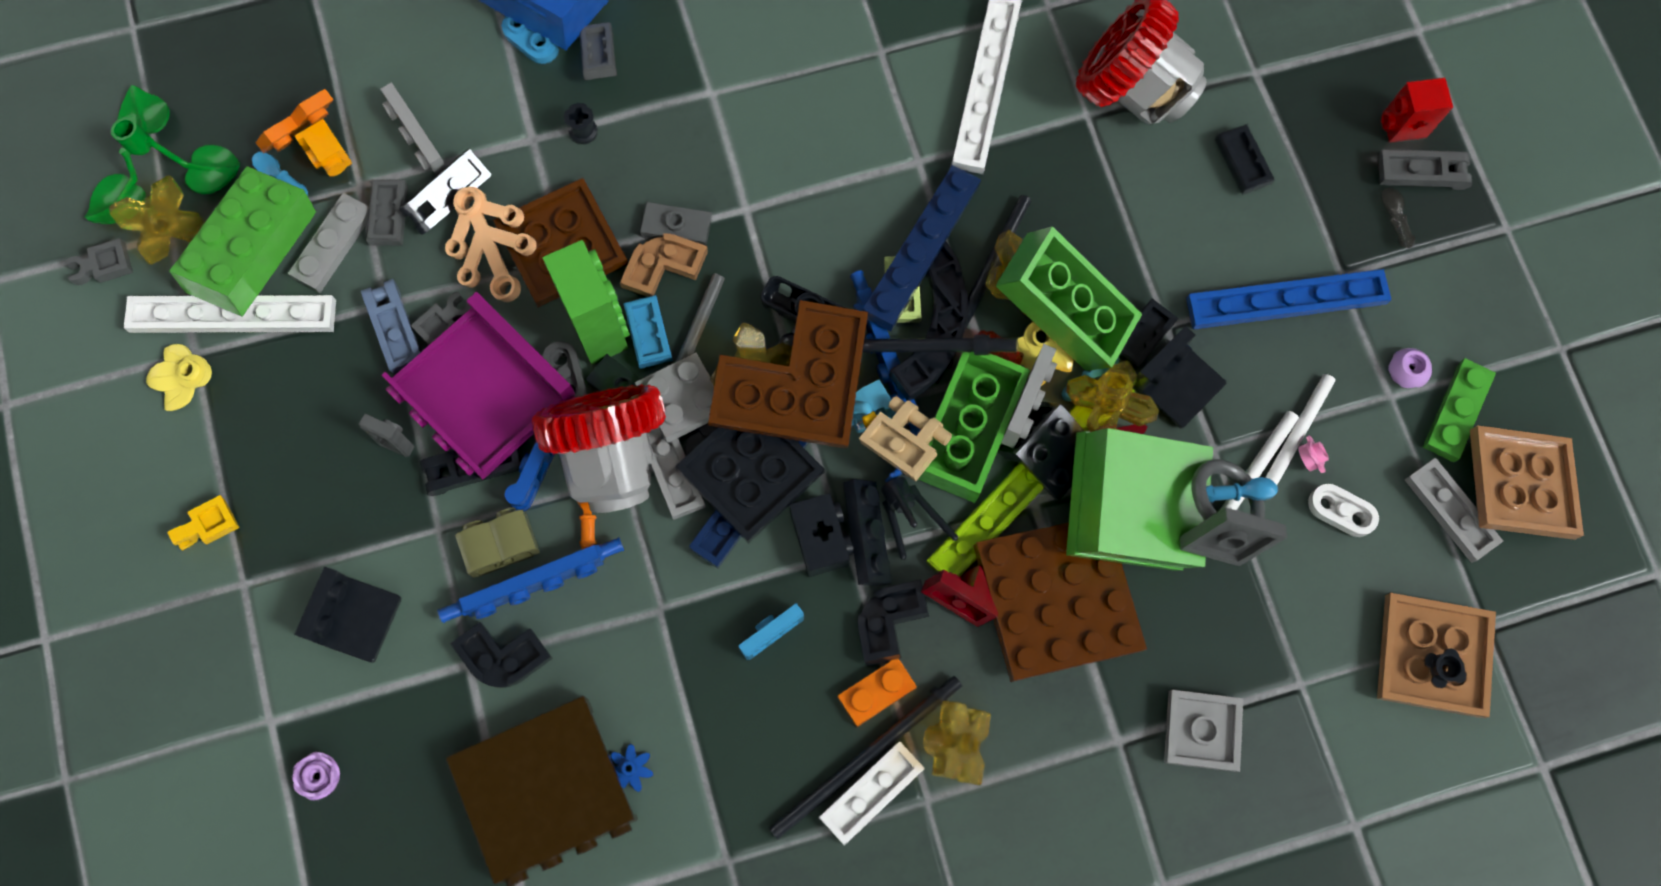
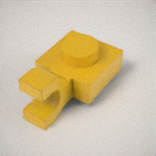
[167,495,240,551]

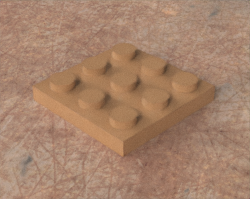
[1470,425,1584,540]
[1377,593,1496,719]

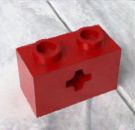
[1381,78,1453,142]

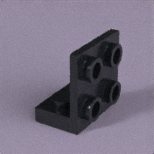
[1132,326,1227,429]
[998,401,1084,500]
[294,566,402,663]

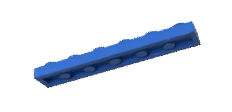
[1186,269,1392,330]

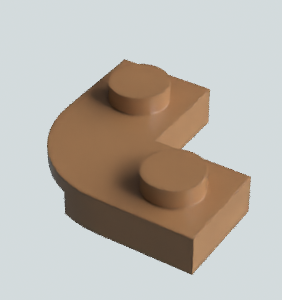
[620,233,708,297]

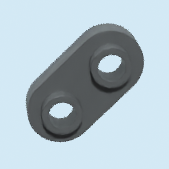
[543,341,587,397]

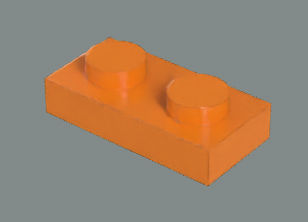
[837,659,917,727]

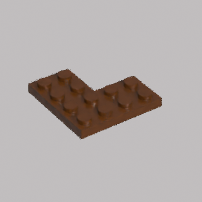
[708,300,868,449]

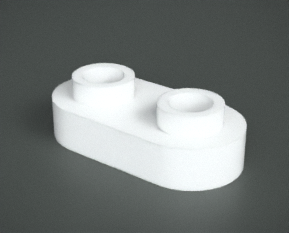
[1308,484,1379,537]

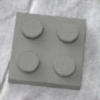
[635,353,715,443]
[1164,690,1244,772]

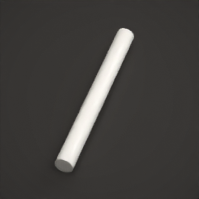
[1265,374,1335,485]
[1219,411,1299,511]

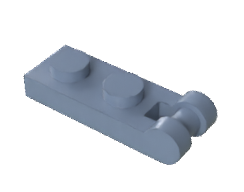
[361,278,421,374]

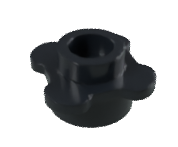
[1424,648,1466,689]

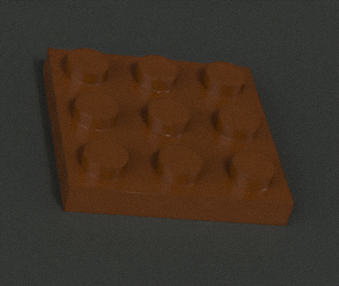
[493,178,628,307]

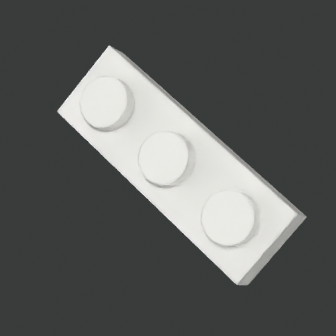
[819,741,925,845]

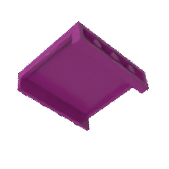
[382,291,575,480]

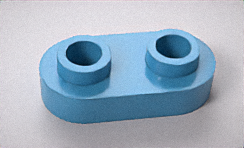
[502,16,559,64]

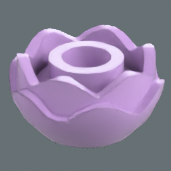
[1388,348,1432,388]
[293,752,340,800]

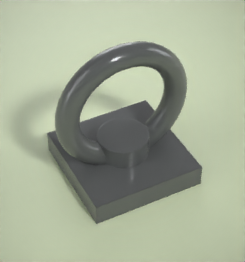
[1179,459,1287,566]

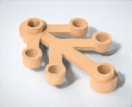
[445,186,536,302]

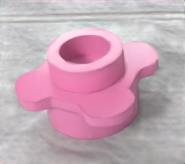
[1298,435,1329,473]

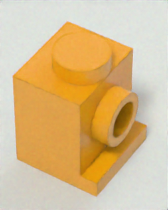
[294,119,353,177]

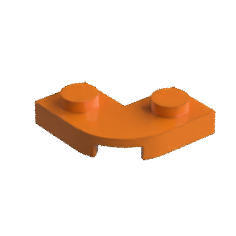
[256,89,334,153]

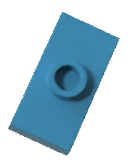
[623,295,673,369]
[738,603,804,660]

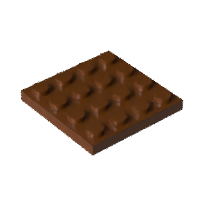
[973,523,1147,683]

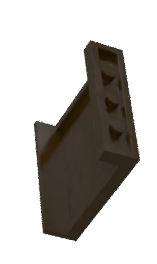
[446,696,638,886]

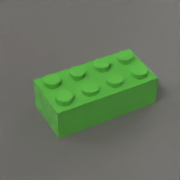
[169,167,316,317]
[995,226,1142,371]
[542,240,630,365]
[918,352,1031,503]

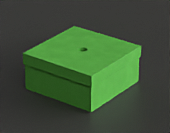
[1066,428,1213,571]

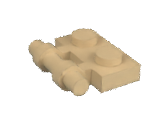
[859,396,952,482]

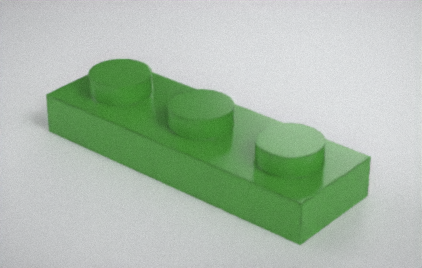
[1423,358,1496,462]

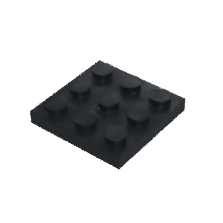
[675,427,825,544]

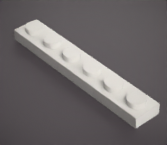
[952,0,1022,174]
[124,295,336,333]

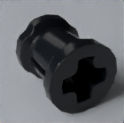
[564,103,598,145]

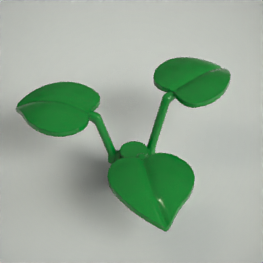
[85,85,240,224]

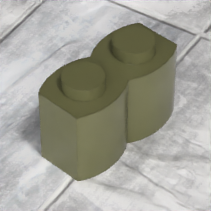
[455,507,540,578]

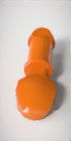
[577,502,597,550]

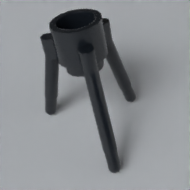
[881,477,958,560]

